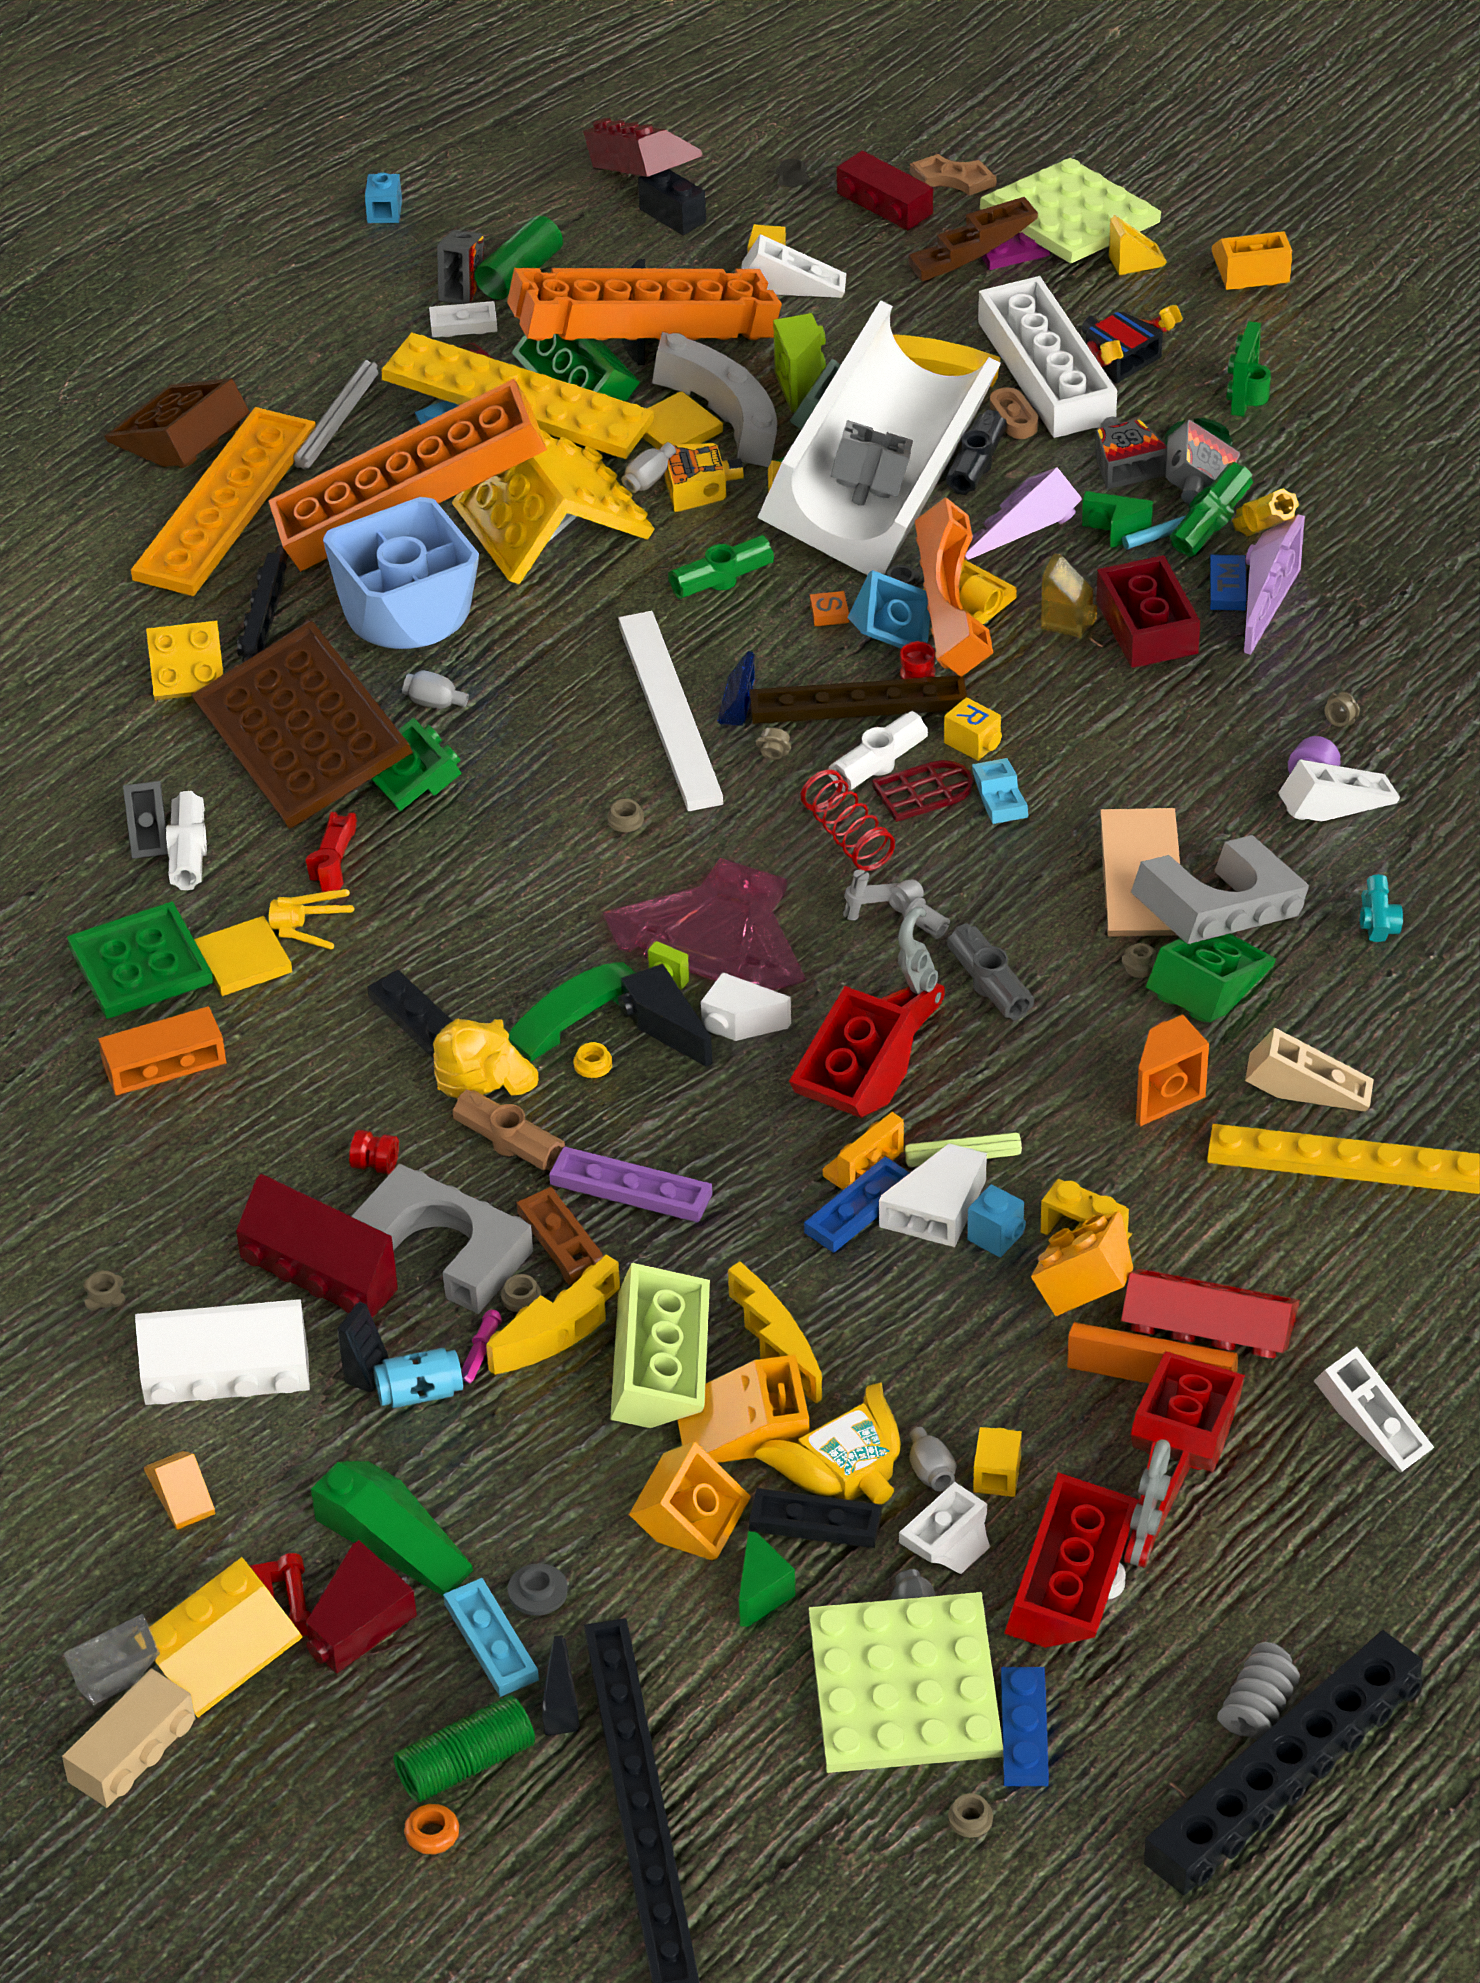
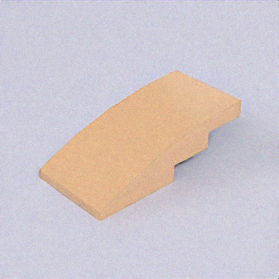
[1100,808,1180,937]

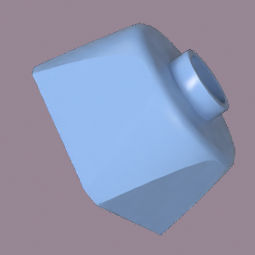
[323,497,479,649]

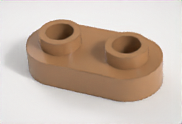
[990,387,1038,439]

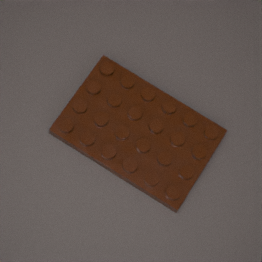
[191,621,413,829]

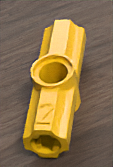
[1232,488,1299,537]

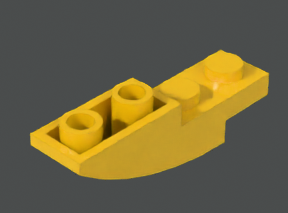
[486,1255,620,1374]

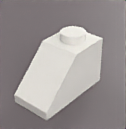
[701,973,791,1041]

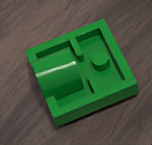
[1226,321,1271,417]

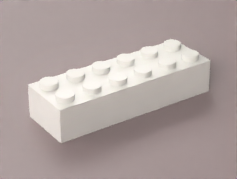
[978,276,1117,438]

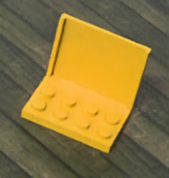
[452,429,655,584]

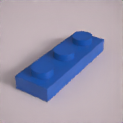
[804,1156,910,1253]
[1001,1667,1049,1786]

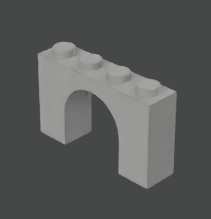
[1131,835,1309,944]
[351,1163,533,1314]

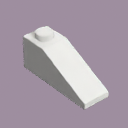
[742,234,846,298]
[1278,760,1400,822]
[1314,1347,1434,1473]

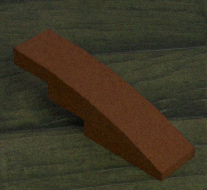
[908,196,1038,282]

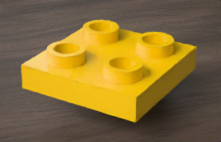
[923,559,1017,624]
[146,621,224,700]

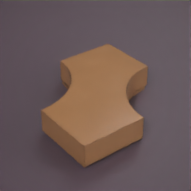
[910,154,996,196]

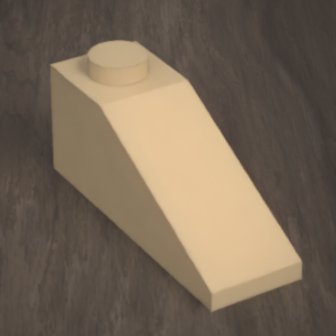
[1245,1027,1374,1112]

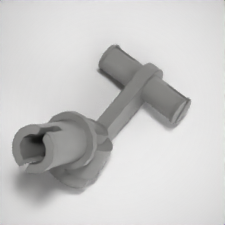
[843,870,950,939]

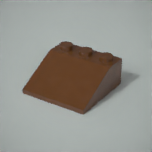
[104,378,250,468]

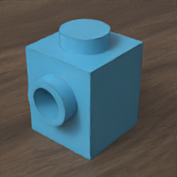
[365,173,402,223]
[967,1184,1026,1258]

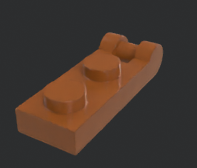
[516,1187,604,1285]

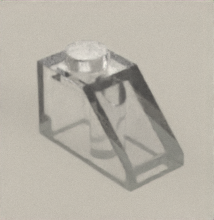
[64,1614,160,1705]

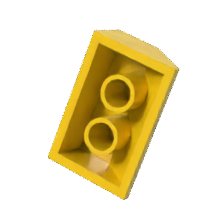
[137,1557,303,1718]

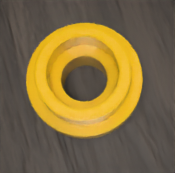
[574,1042,612,1078]

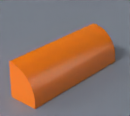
[1067,1322,1238,1384]

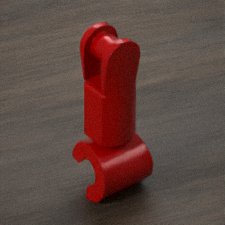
[305,812,357,892]

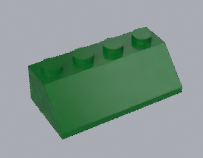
[512,334,640,402]

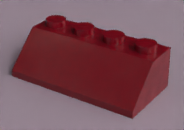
[583,118,703,177]
[236,1173,398,1318]

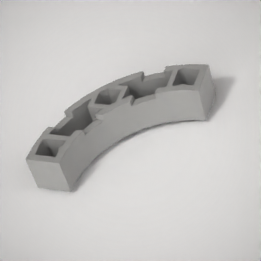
[652,332,777,467]

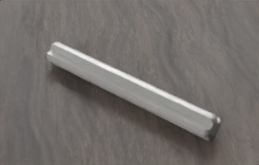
[293,360,378,470]

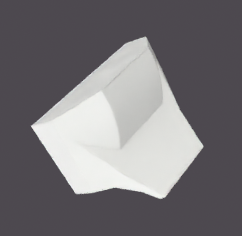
[899,1482,990,1574]

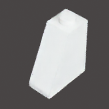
[879,1144,987,1247]

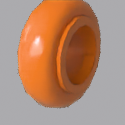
[404,1804,460,1855]

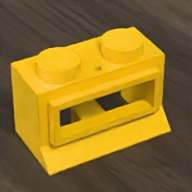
[1041,1179,1132,1240]

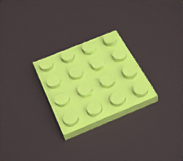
[979,158,1161,264]
[809,1592,1003,1773]

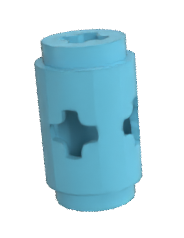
[373,1348,463,1408]

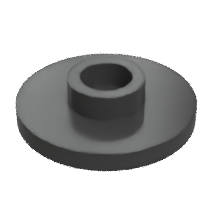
[508,1563,568,1616]

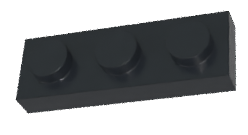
[367,970,453,1059]
[749,1488,882,1548]

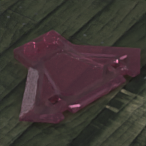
[603,858,806,990]

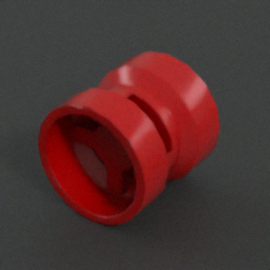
[900,641,936,679]
[349,1129,399,1175]

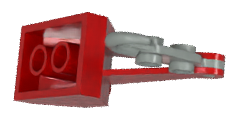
[789,907,945,1118]
[1124,1351,1245,1568]

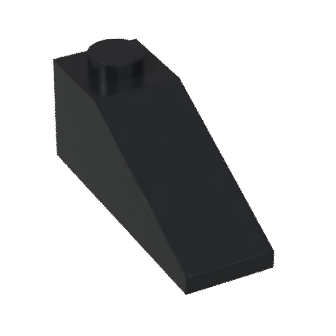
[618,963,712,1066]

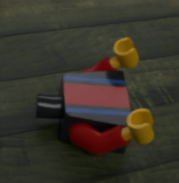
[1082,305,1183,384]

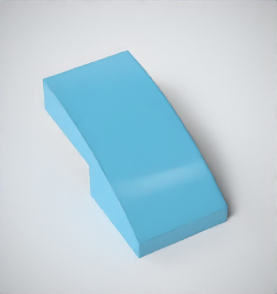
[972,758,1028,824]

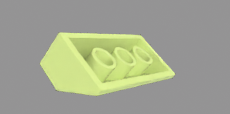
[610,1263,710,1428]

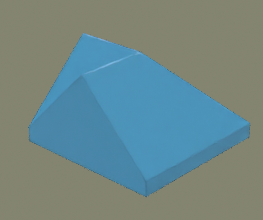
[847,570,930,648]

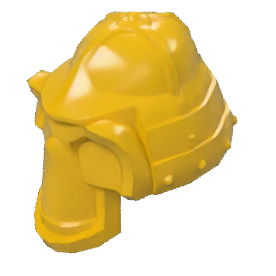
[433,1018,539,1099]

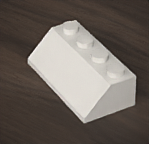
[135,1299,310,1405]

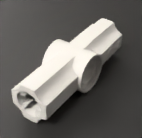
[828,711,928,792]
[166,791,207,890]

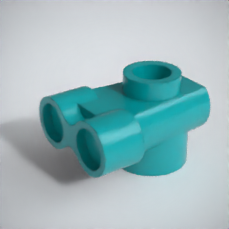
[1359,874,1403,942]

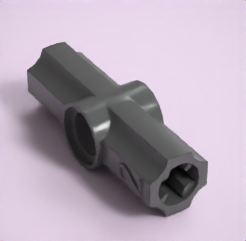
[947,923,1034,1021]

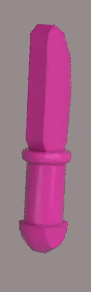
[461,1309,502,1384]

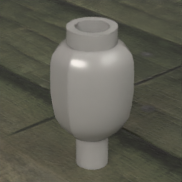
[621,442,676,493]
[402,670,469,709]
[909,1427,957,1491]

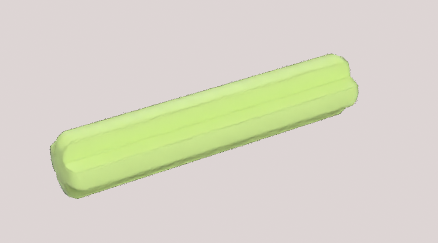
[905,1132,1022,1167]

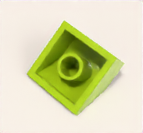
[773,313,826,413]

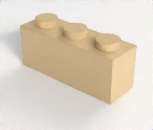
[62,1668,195,1808]

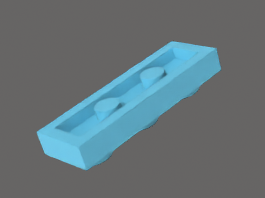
[443,1578,539,1697]

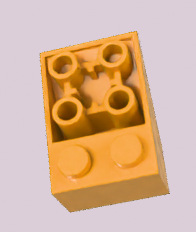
[677,1355,809,1463]

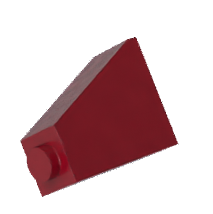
[306,1540,417,1673]

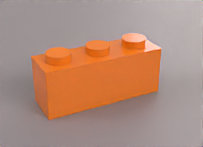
[98,1006,226,1096]

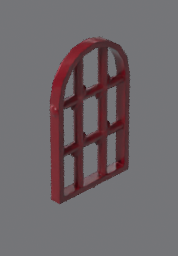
[872,760,973,822]

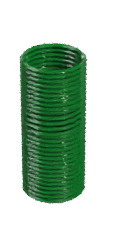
[475,216,563,300]
[393,1695,535,1804]

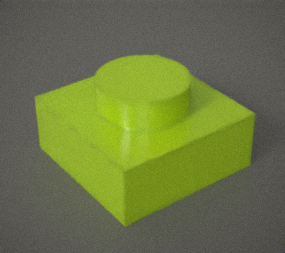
[648,941,689,990]

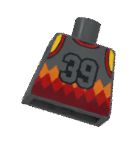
[437,230,484,304]
[1095,416,1167,490]
[1166,419,1240,504]

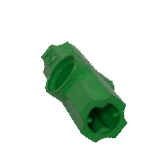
[1169,462,1254,557]
[668,535,774,599]

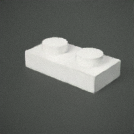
[429,301,497,337]

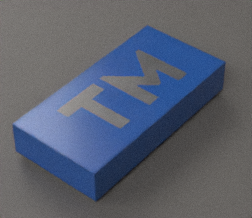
[1210,555,1246,610]

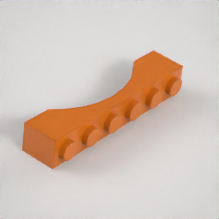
[915,497,993,677]

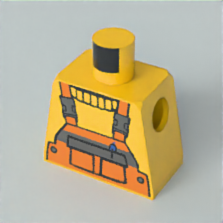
[662,443,744,512]

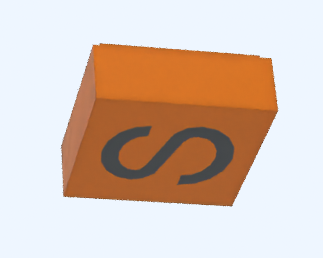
[810,591,849,626]

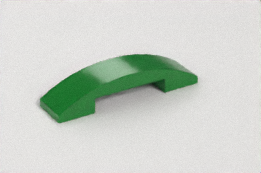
[508,962,636,1062]

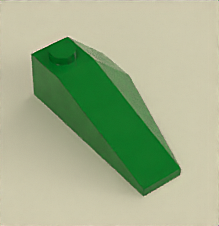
[311,1461,473,1597]

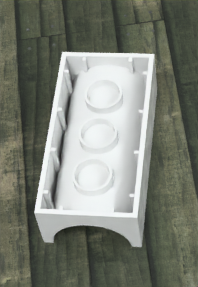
[758,300,1001,575]

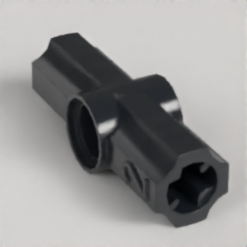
[947,409,1006,495]

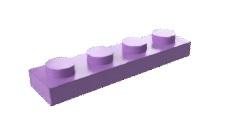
[549,1146,712,1223]

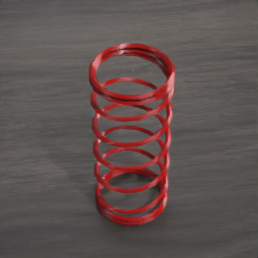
[801,769,895,871]

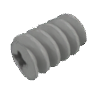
[1217,1642,1300,1739]

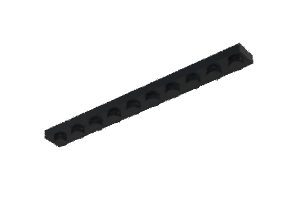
[584,1618,700,1983]

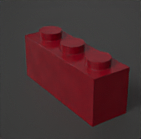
[836,150,933,231]

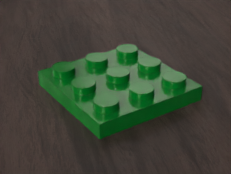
[67,901,214,1019]

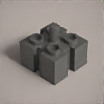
[830,420,913,506]

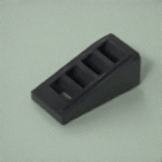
[337,1301,389,1392]
[542,1635,580,1736]

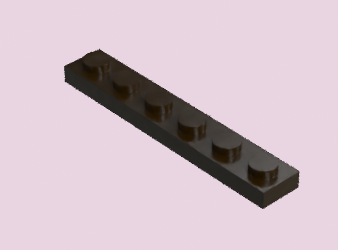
[749,675,967,724]

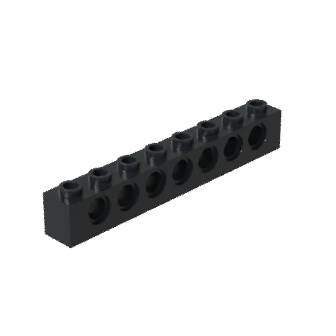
[1144,1630,1423,1896]

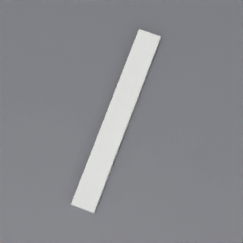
[618,611,723,811]

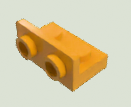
[823,1112,904,1190]

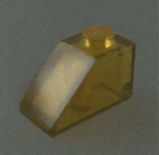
[1041,553,1098,638]

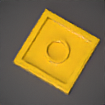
[642,391,723,450]
[194,916,292,996]

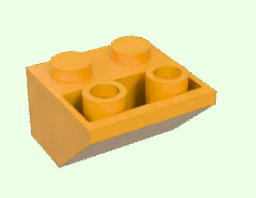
[1212,231,1292,290]
[1031,1210,1133,1316]

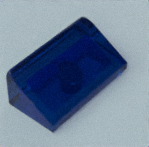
[717,651,755,726]

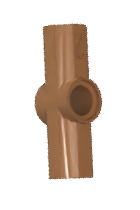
[453,1089,565,1171]

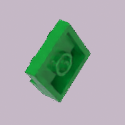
[371,718,462,812]

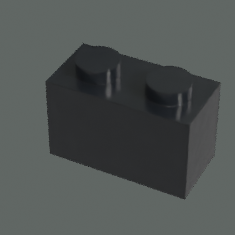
[638,169,706,236]

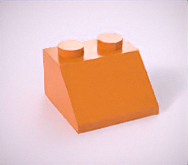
[1136,1014,1209,1127]

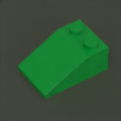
[1146,933,1276,1022]

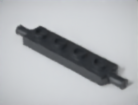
[237,545,288,662]

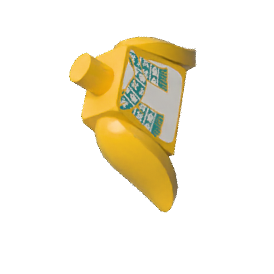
[754,1382,901,1504]

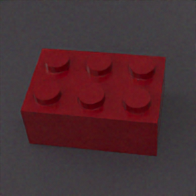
[1096,555,1200,668]

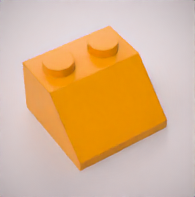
[629,1441,751,1560]

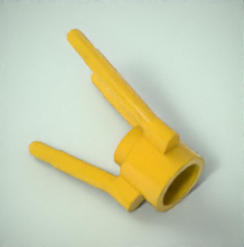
[269,889,354,950]

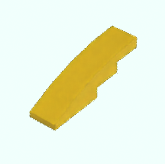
[892,334,1001,387]
[728,1261,822,1404]

